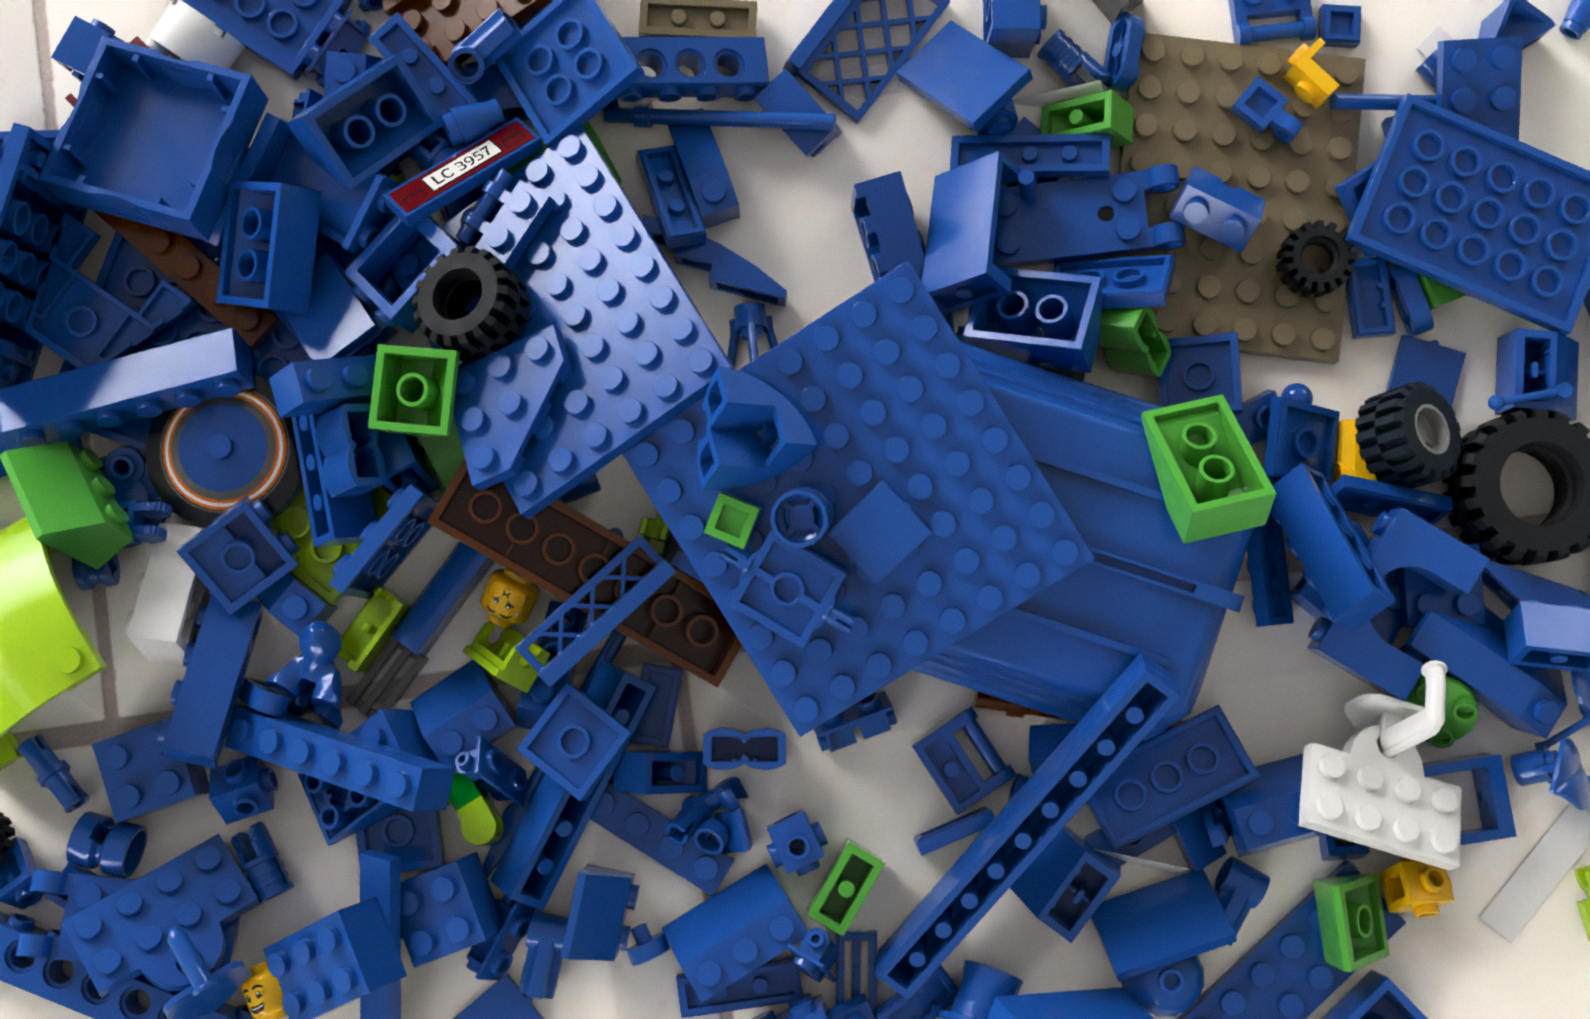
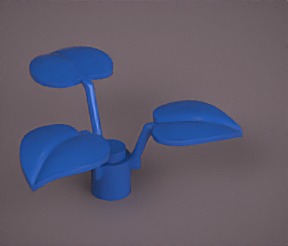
[1511,671,1590,810]

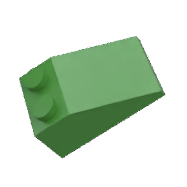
[1141,394,1276,544]

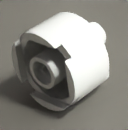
[145,0,245,69]

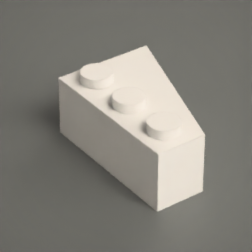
[125,522,211,668]

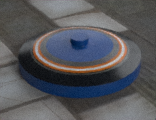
[146,374,303,528]

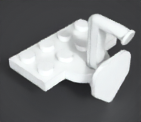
[1298,660,1461,871]

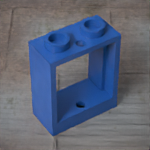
[344,215,465,334]
[1423,753,1517,845]

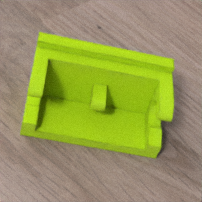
[336,585,411,673]
[462,621,551,693]

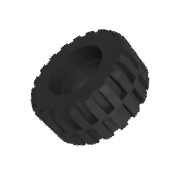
[1442,409,1590,566]

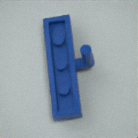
[950,133,1110,201]

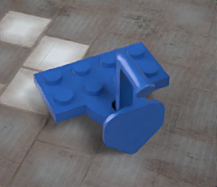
[60,833,260,1019]

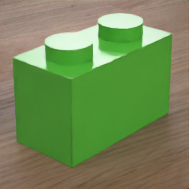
[807,838,885,937]

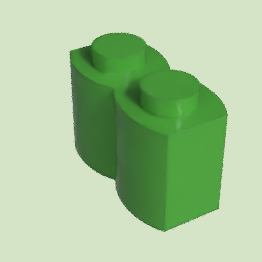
[1099,307,1171,377]

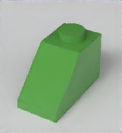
[1041,90,1134,148]

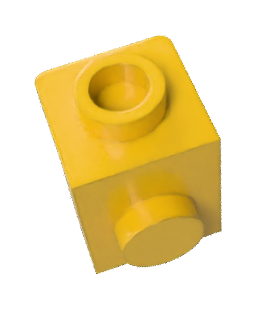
[1282,38,1339,109]

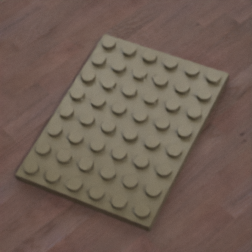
[1110,33,1366,364]

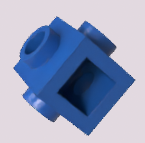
[209,756,278,825]
[766,808,829,876]

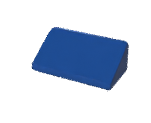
[1171,808,1227,872]

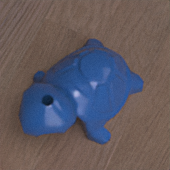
[265,620,343,729]

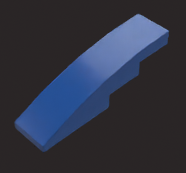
[642,214,787,307]

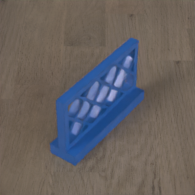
[782,0,950,124]

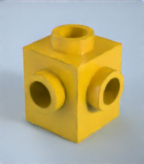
[1378,857,1455,918]

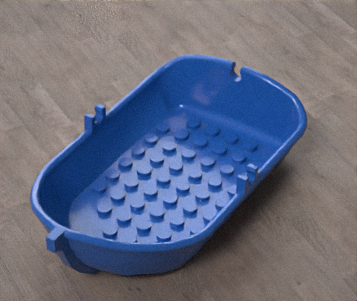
[912,341,1254,740]

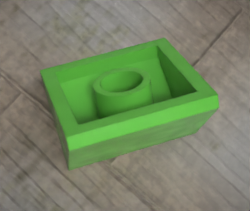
[1313,872,1390,972]

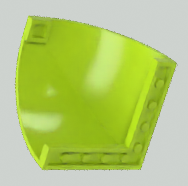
[0,516,107,771]

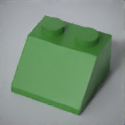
[368,344,460,437]

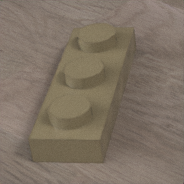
[639,0,757,37]

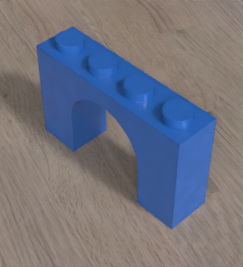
[1307,507,1490,701]

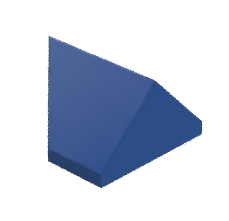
[1478,0,1556,50]

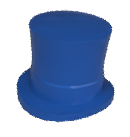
[938,960,1024,1019]

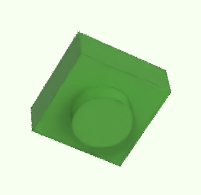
[704,491,762,549]

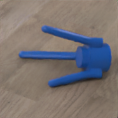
[727,302,778,367]

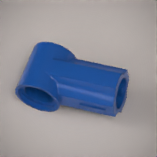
[448,7,524,84]
[1215,856,1270,946]
[518,910,569,999]

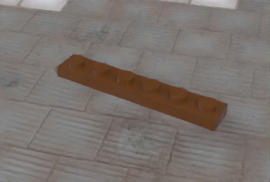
[93,210,281,350]

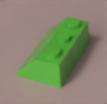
[0,441,134,570]

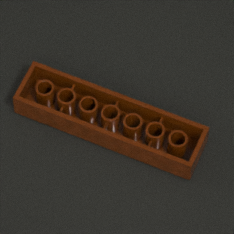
[427,459,742,688]

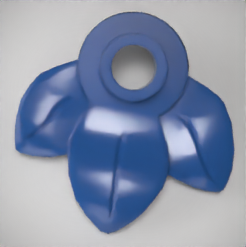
[102,446,162,502]

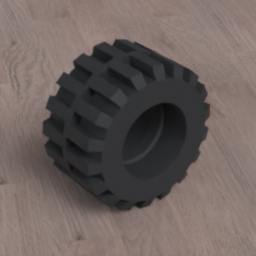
[412,246,531,362]

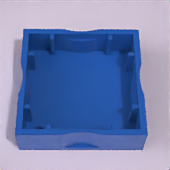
[38,36,269,242]

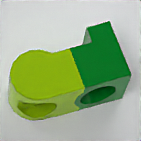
[447,772,504,846]

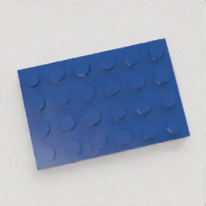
[1344,93,1590,335]

